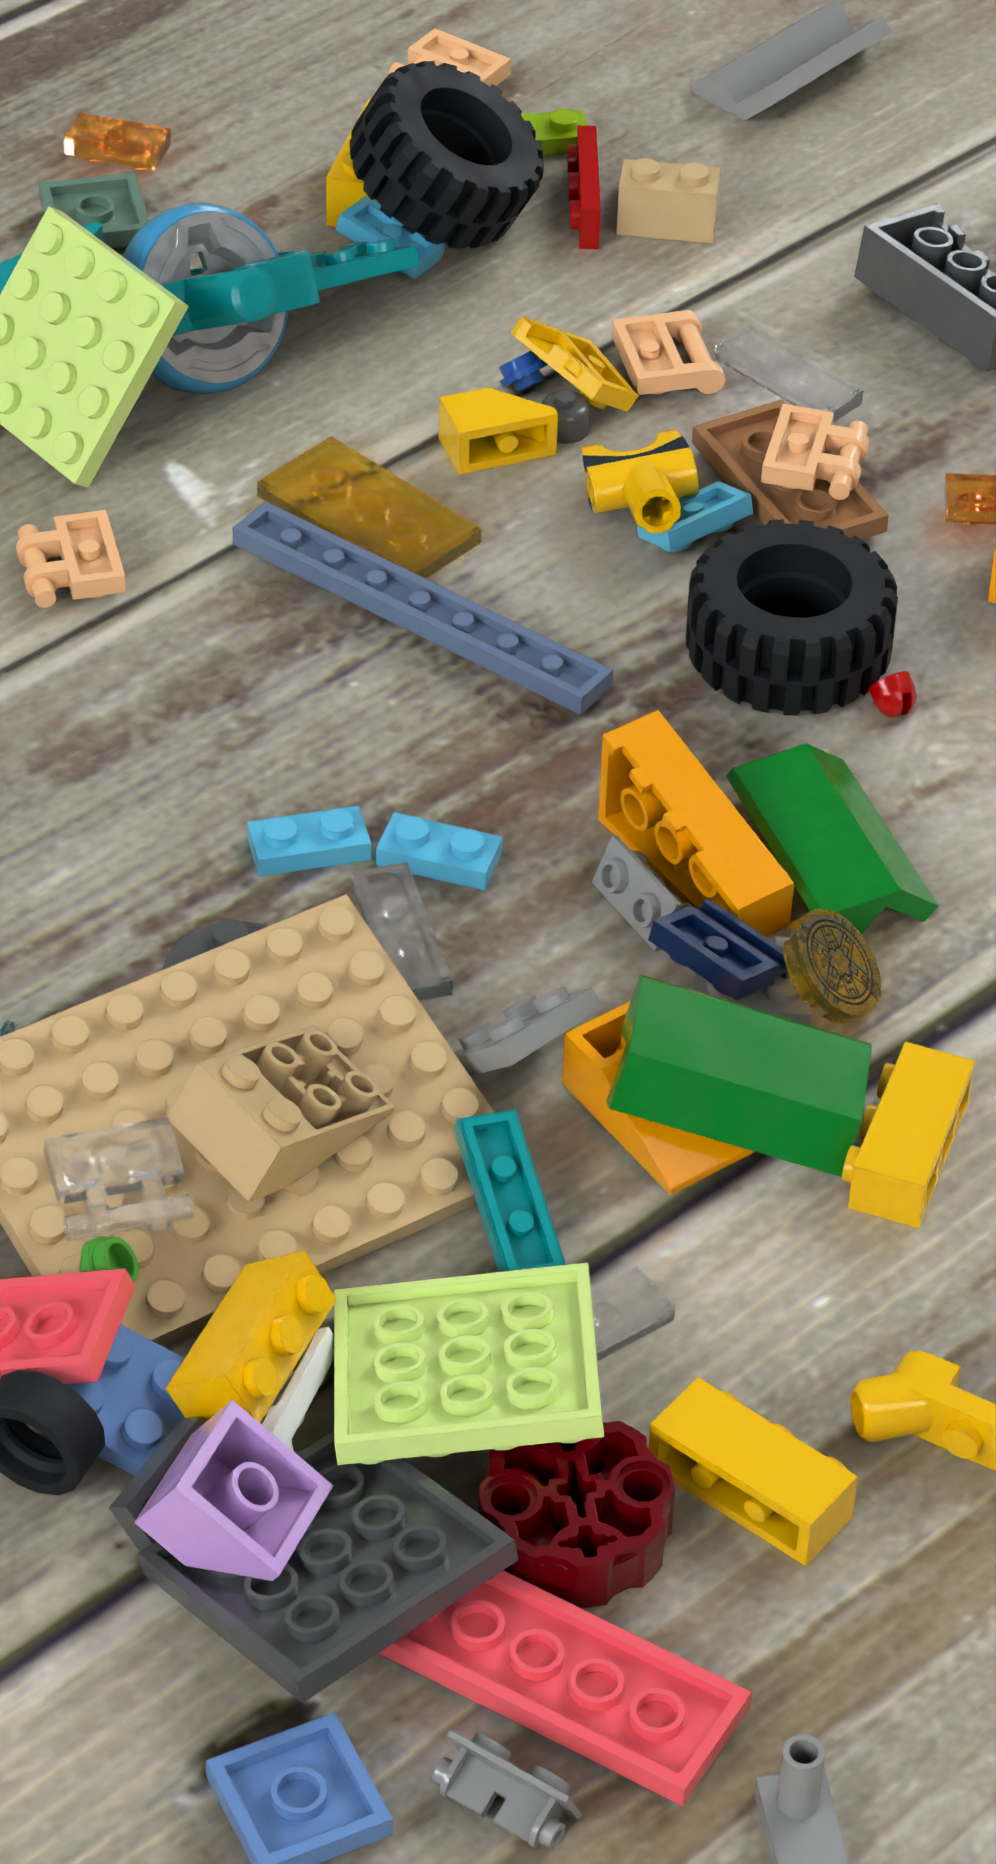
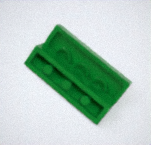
[726,743,939,939]
[606,974,872,1177]

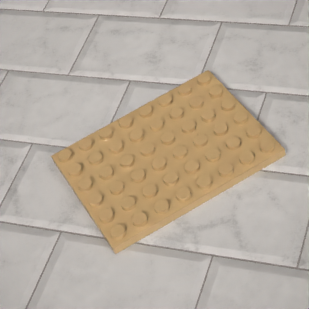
[0,894,495,1346]

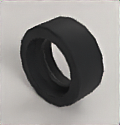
[0,1370,105,1496]

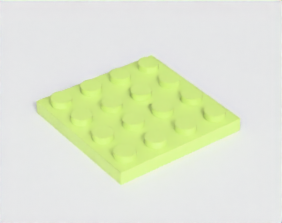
[0,206,189,488]
[334,1263,604,1465]

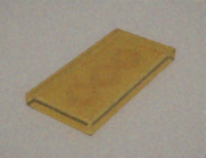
[257,436,482,579]

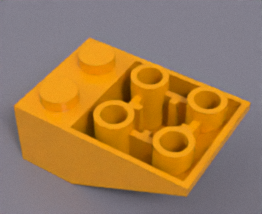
[562,1001,755,1195]

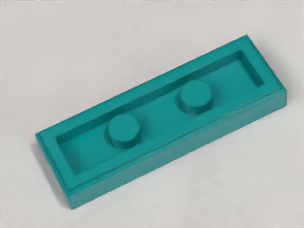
[453,1109,566,1272]

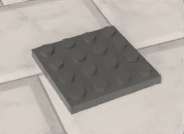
[138,1430,518,1703]

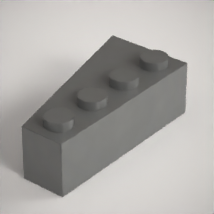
[854,203,996,372]

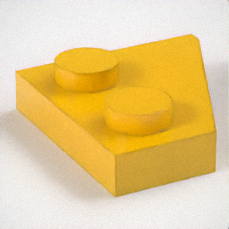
[511,316,639,412]

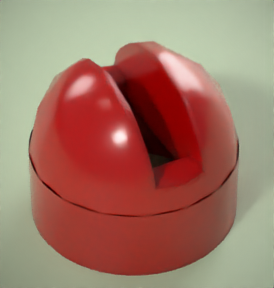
[868,671,917,718]

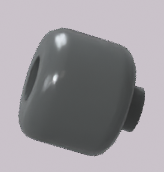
[541,390,591,444]

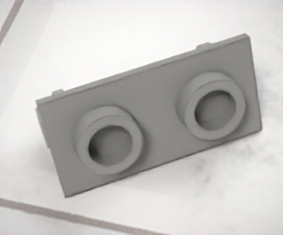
[591,835,691,951]
[432,1730,582,1849]

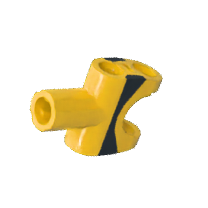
[582,429,699,533]

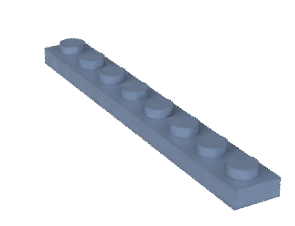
[232,501,613,715]

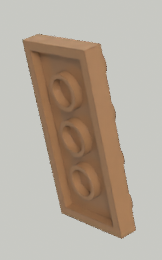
[692,399,889,540]

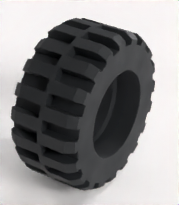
[350,61,544,249]
[686,519,898,716]

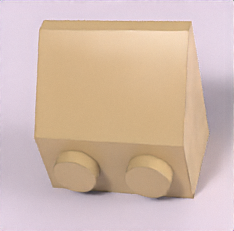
[616,158,721,244]

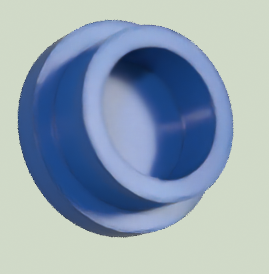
[499,351,548,392]

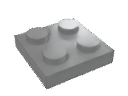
[454,986,603,1076]

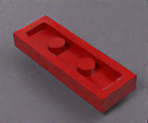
[567,125,601,249]

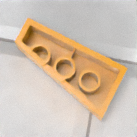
[598,710,794,937]

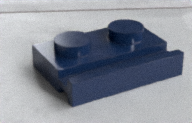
[648,898,796,1000]

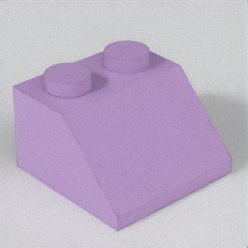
[134,1400,334,1581]

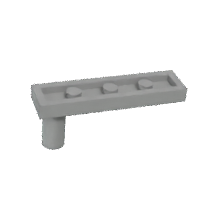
[754,1734,849,1864]

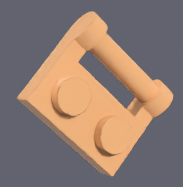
[612,310,726,395]

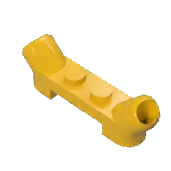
[850,1351,996,1471]

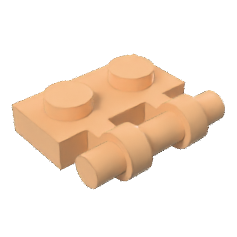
[389,28,511,86]
[761,404,870,500]
[16,510,126,608]

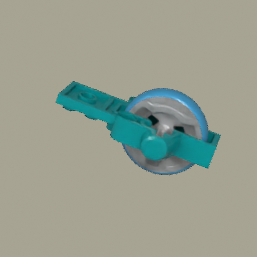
[122,203,420,394]

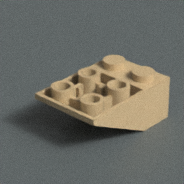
[166,1025,396,1202]

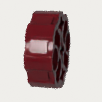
[478,1421,675,1608]

